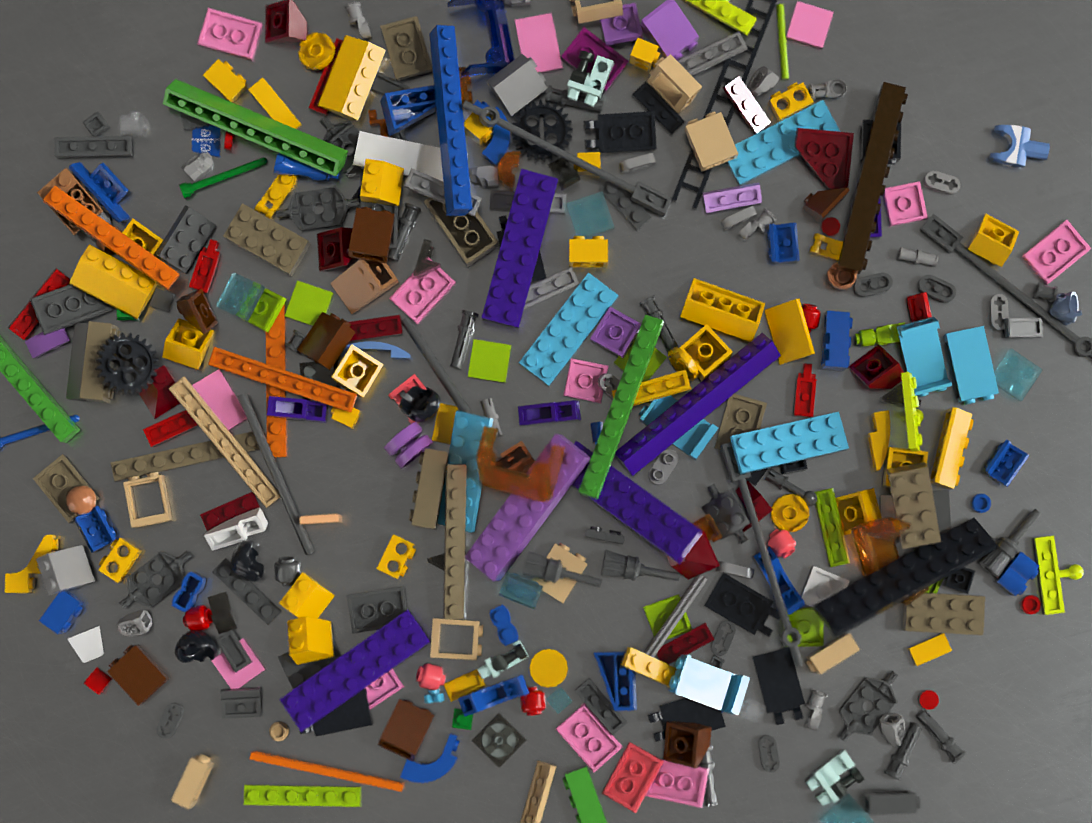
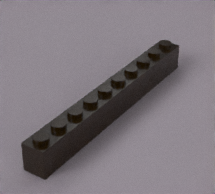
[837,82,908,274]

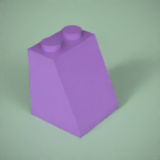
[641,0,699,61]

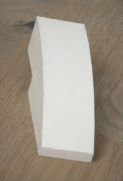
[204,508,268,551]

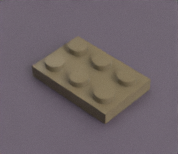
[381,16,433,81]
[714,394,767,450]
[33,454,100,523]

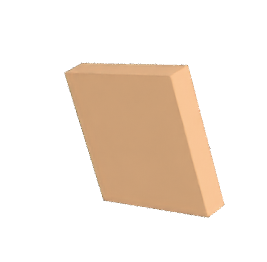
[300,514,342,525]

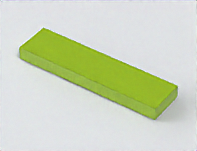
[814,488,850,567]

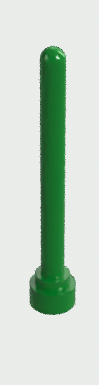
[179,157,268,199]

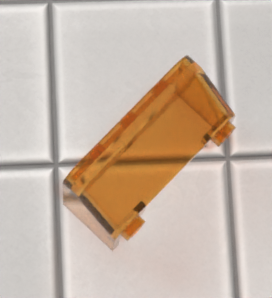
[476,426,566,502]
[851,517,930,605]

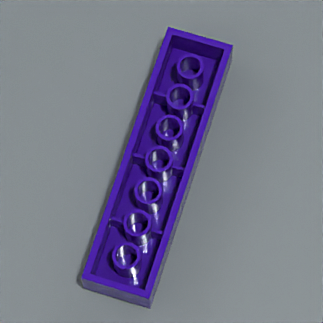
[482,169,558,328]
[571,441,702,564]
[279,610,431,732]

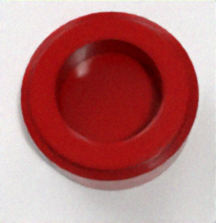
[224,131,234,150]
[821,217,840,237]
[1020,595,1041,614]
[919,690,939,710]

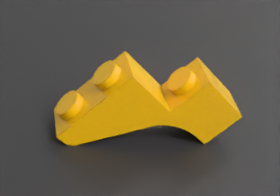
[5,535,59,593]

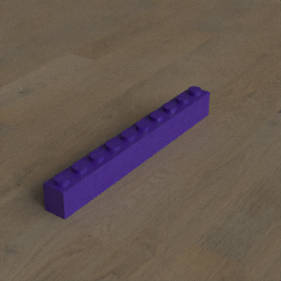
[615,332,781,476]

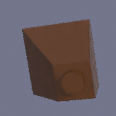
[803,188,850,223]
[176,288,218,334]
[663,721,712,769]

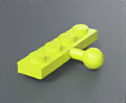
[683,0,757,36]
[901,372,924,452]
[1033,536,1084,615]

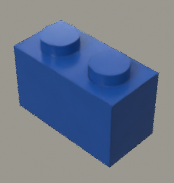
[39,591,84,634]

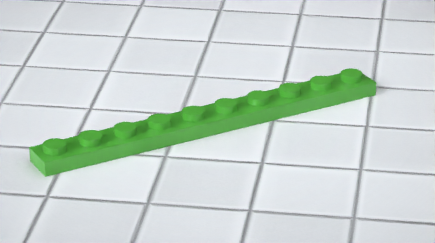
[579,315,664,499]

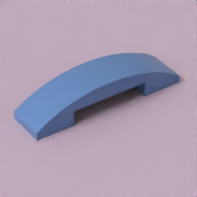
[339,341,411,360]

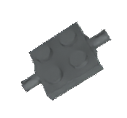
[702,484,751,544]

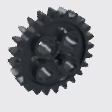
[511,100,573,162]
[95,333,159,396]

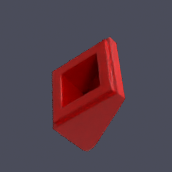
[83,667,113,695]

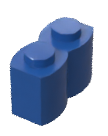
[995,551,1039,596]
[172,572,206,612]
[490,605,519,646]

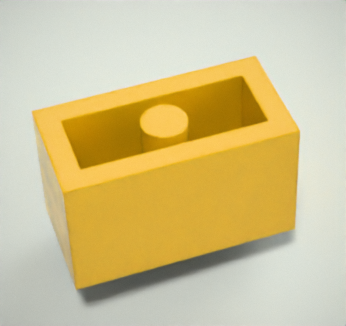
[203,59,248,103]
[464,113,493,146]

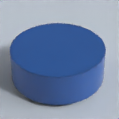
[971,494,991,513]

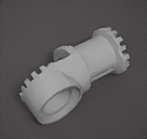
[345,2,371,40]
[809,79,847,101]
[738,208,777,241]
[805,689,828,731]

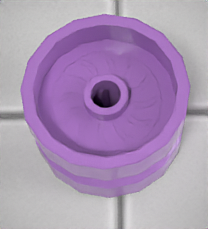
[384,422,433,469]

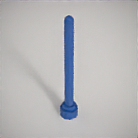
[0,415,79,448]

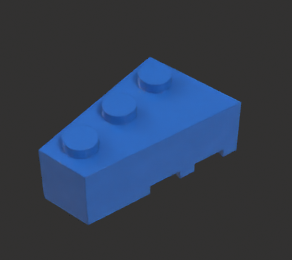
[380,85,437,137]
[821,311,853,371]
[594,651,637,711]

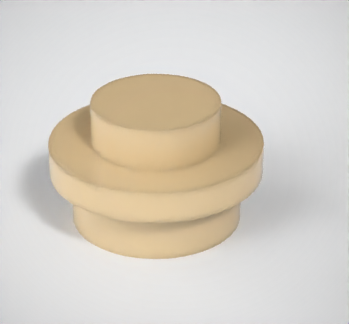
[269,722,289,741]

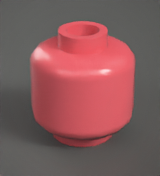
[767,529,796,558]
[416,663,446,690]

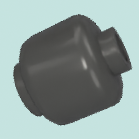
[274,556,300,586]

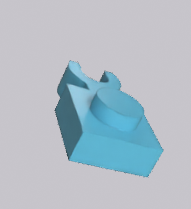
[424,689,445,703]

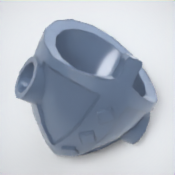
[1050,292,1082,325]

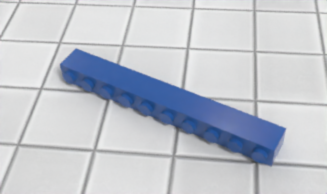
[429,25,472,216]

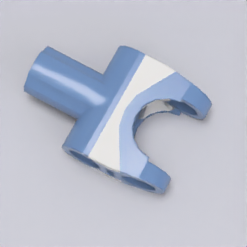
[990,125,1050,168]

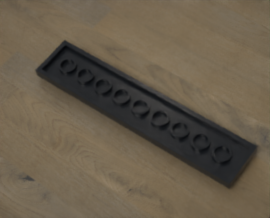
[813,517,997,638]

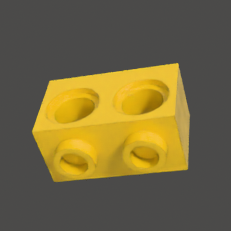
[629,37,660,72]
[768,82,814,122]
[377,534,416,579]
[99,538,142,583]

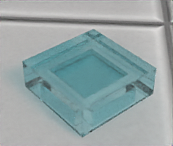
[546,687,573,714]

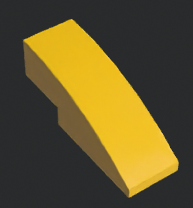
[248,77,301,129]
[867,410,890,472]

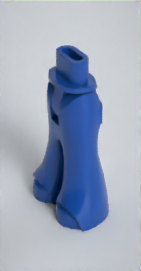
[273,153,340,181]

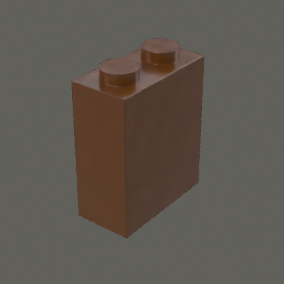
[349,207,395,263]
[297,312,355,370]
[107,645,170,706]
[378,699,434,762]

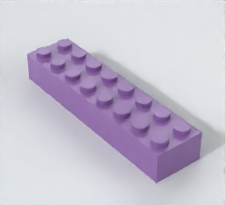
[465,434,591,581]

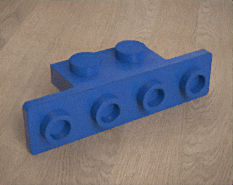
[69,162,130,223]

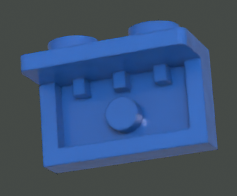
[767,222,800,264]
[985,439,1029,487]
[74,506,116,553]

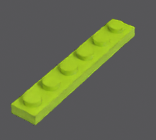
[244,785,361,807]

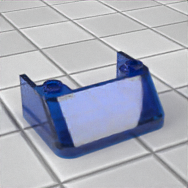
[447,0,515,77]

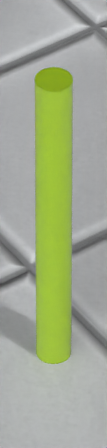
[776,4,789,80]

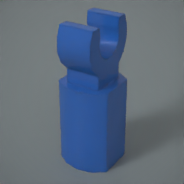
[590,422,603,446]

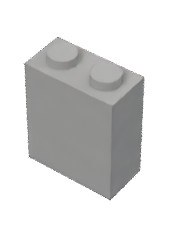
[486,54,547,116]
[36,545,95,596]

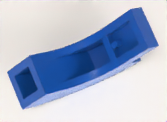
[474,100,510,167]
[753,547,806,615]
[458,675,529,716]
[400,733,460,783]

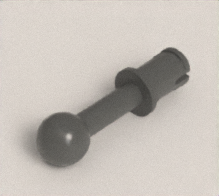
[765,468,817,506]

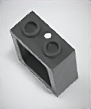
[864,790,920,815]

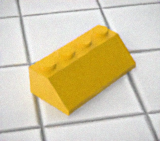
[317,35,386,121]
[69,244,157,319]
[680,278,765,342]
[930,407,974,490]

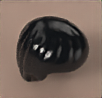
[399,386,440,422]
[231,540,264,582]
[175,630,217,663]

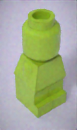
[854,322,905,347]

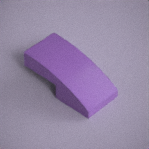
[25,329,70,358]

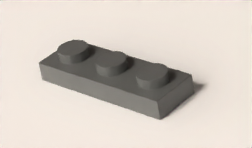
[599,181,651,231]
[575,678,627,735]

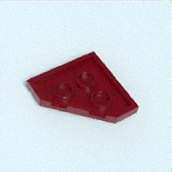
[794,128,854,189]

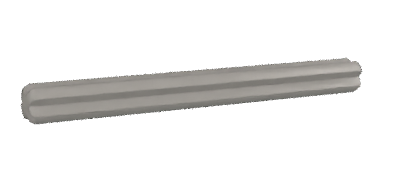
[644,574,707,658]

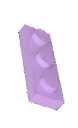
[703,183,762,213]

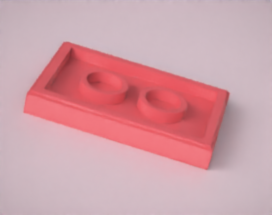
[602,742,664,813]

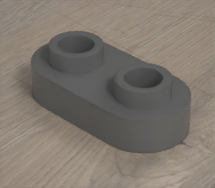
[854,273,893,297]
[918,275,956,302]

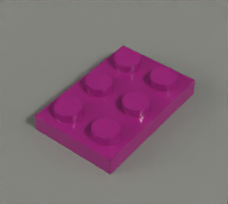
[561,27,629,92]

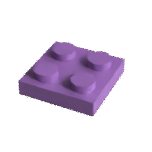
[600,3,643,46]
[590,307,641,359]

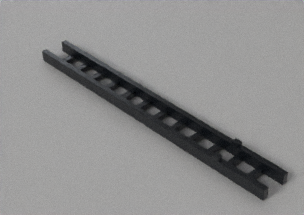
[671,0,777,210]

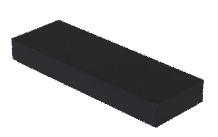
[632,81,685,136]

